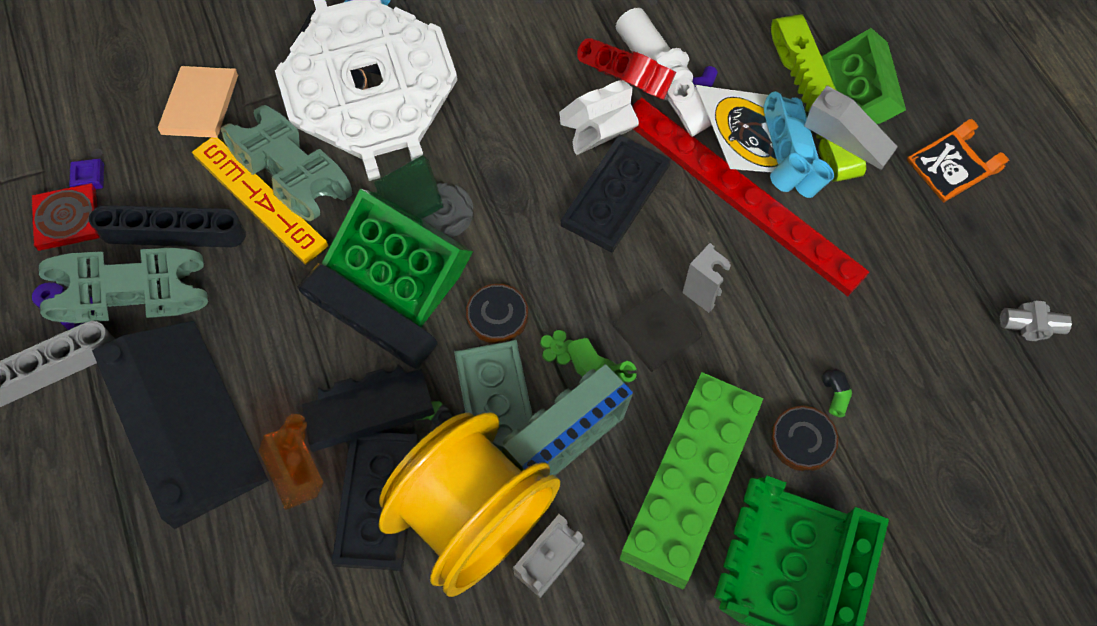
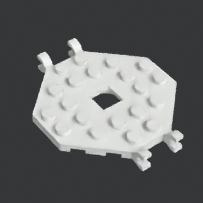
[275,0,457,181]

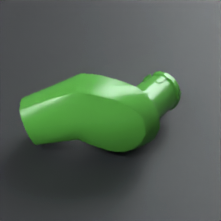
[567,338,637,383]

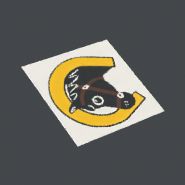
[696,85,778,172]

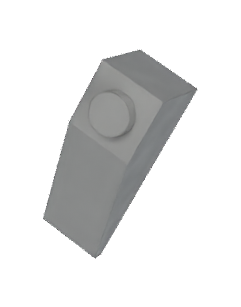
[804,86,898,170]

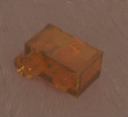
[259,414,324,510]

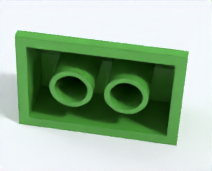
[822,28,906,124]

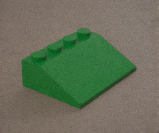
[322,189,473,327]

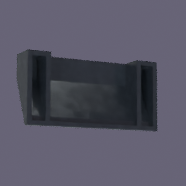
[92,321,269,529]

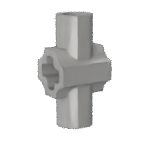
[1000,301,1072,341]

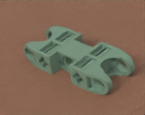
[221,105,352,221]
[38,248,208,323]

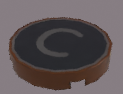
[466,284,528,344]
[771,406,838,471]

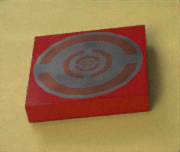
[32,183,100,251]

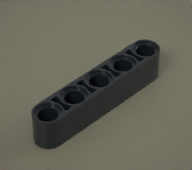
[89,205,246,248]
[297,263,438,369]

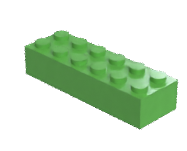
[620,372,764,590]

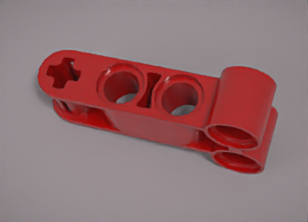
[577,38,676,100]

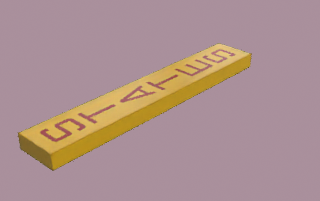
[192,137,329,265]

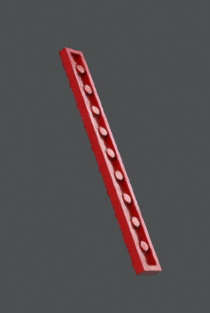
[632,97,869,297]

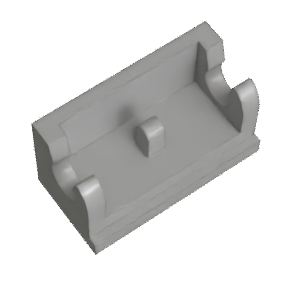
[683,243,731,313]
[513,514,585,598]

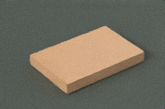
[158,66,238,138]

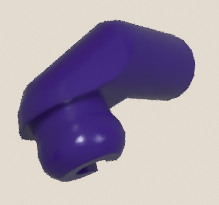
[692,66,718,89]

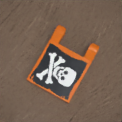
[907,119,1009,203]

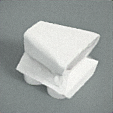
[559,80,639,155]

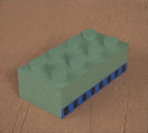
[502,364,633,475]

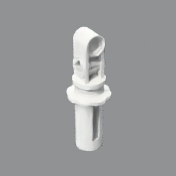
[616,8,712,137]

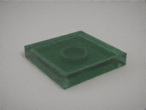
[374,155,444,219]

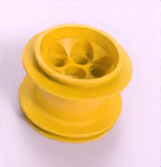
[379,412,560,597]

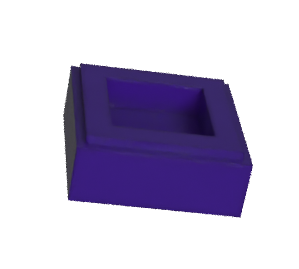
[69,158,104,189]

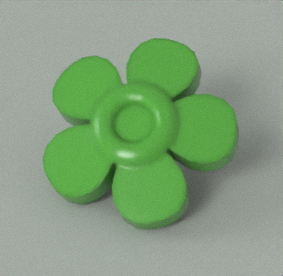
[540,330,573,365]

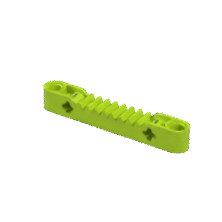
[771,14,866,182]

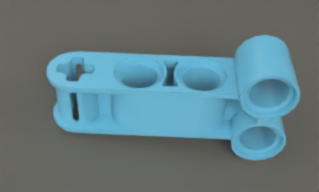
[764,91,834,198]

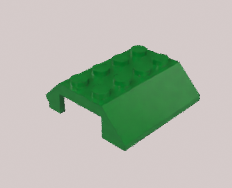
[714,475,889,626]

